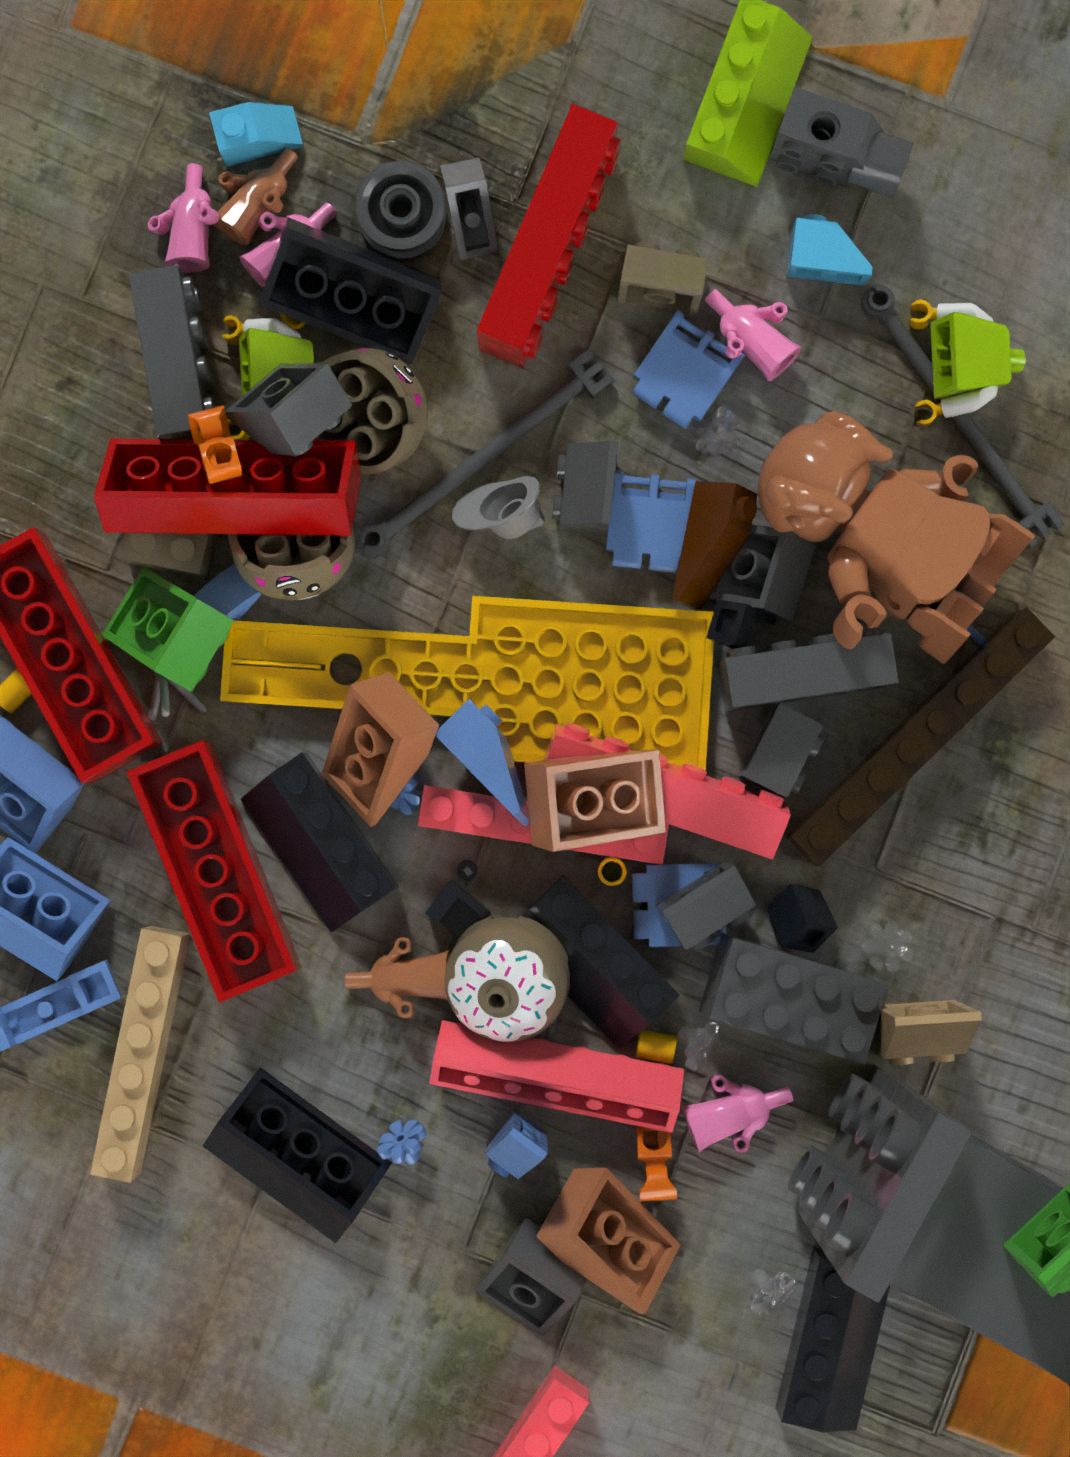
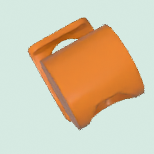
[187,405,243,484]
[636,1126,677,1202]

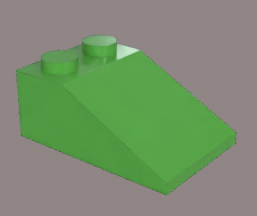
[102,567,234,692]
[1003,1183,1070,1298]

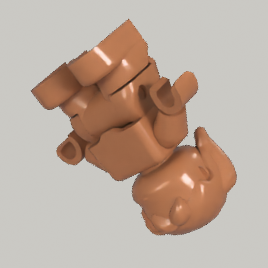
[758,411,1035,664]

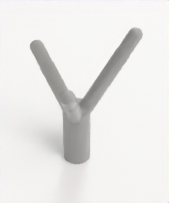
[148,672,206,722]

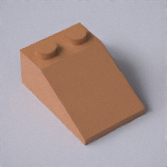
[322,672,439,827]
[524,749,666,852]
[536,1168,681,1314]

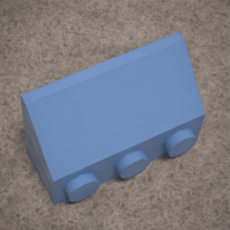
[0,716,85,853]
[0,837,111,981]

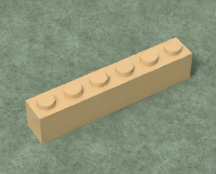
[90,926,190,1183]

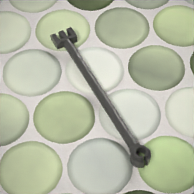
[860,284,1064,549]
[357,349,615,558]

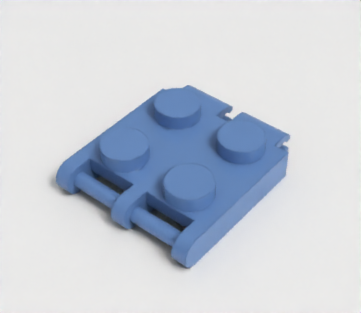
[632,310,745,429]
[606,470,695,573]
[632,862,726,947]

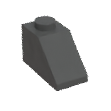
[440,157,499,260]

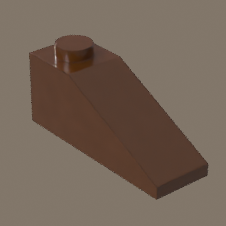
[672,481,758,610]

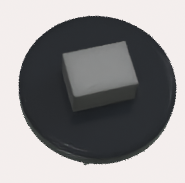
[457,860,477,880]

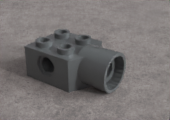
[769,87,913,198]

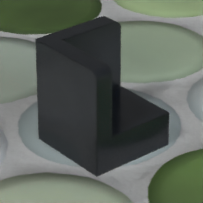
[706,599,777,649]
[425,880,490,938]
[767,884,838,953]

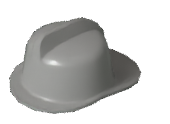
[452,476,545,540]

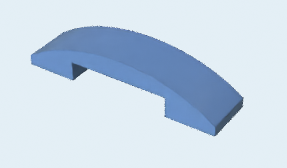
[0,959,123,1052]

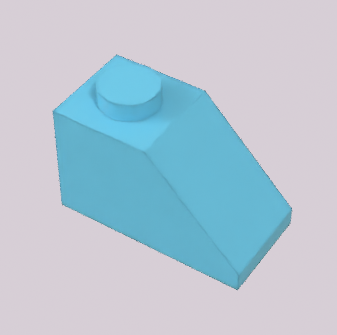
[209,102,304,167]
[786,214,873,286]

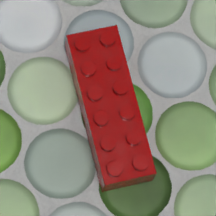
[476,103,622,368]
[93,438,361,536]
[0,527,163,784]
[126,740,302,1003]

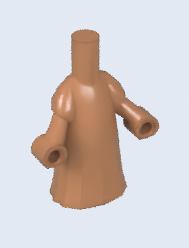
[213,148,298,246]
[345,937,451,1018]

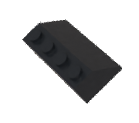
[258,217,442,365]
[240,752,399,933]
[522,875,680,1049]
[203,1067,392,1243]
[775,1247,890,1433]

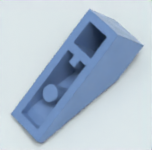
[435,699,530,828]
[485,1109,548,1179]

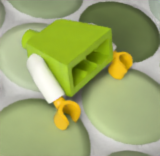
[909,299,1026,426]
[221,315,322,440]

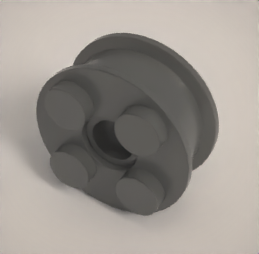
[355,161,447,259]

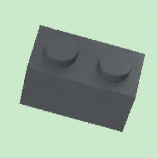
[739,703,825,798]

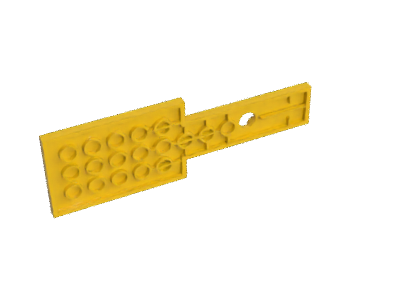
[220,596,714,771]

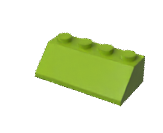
[683,0,813,187]

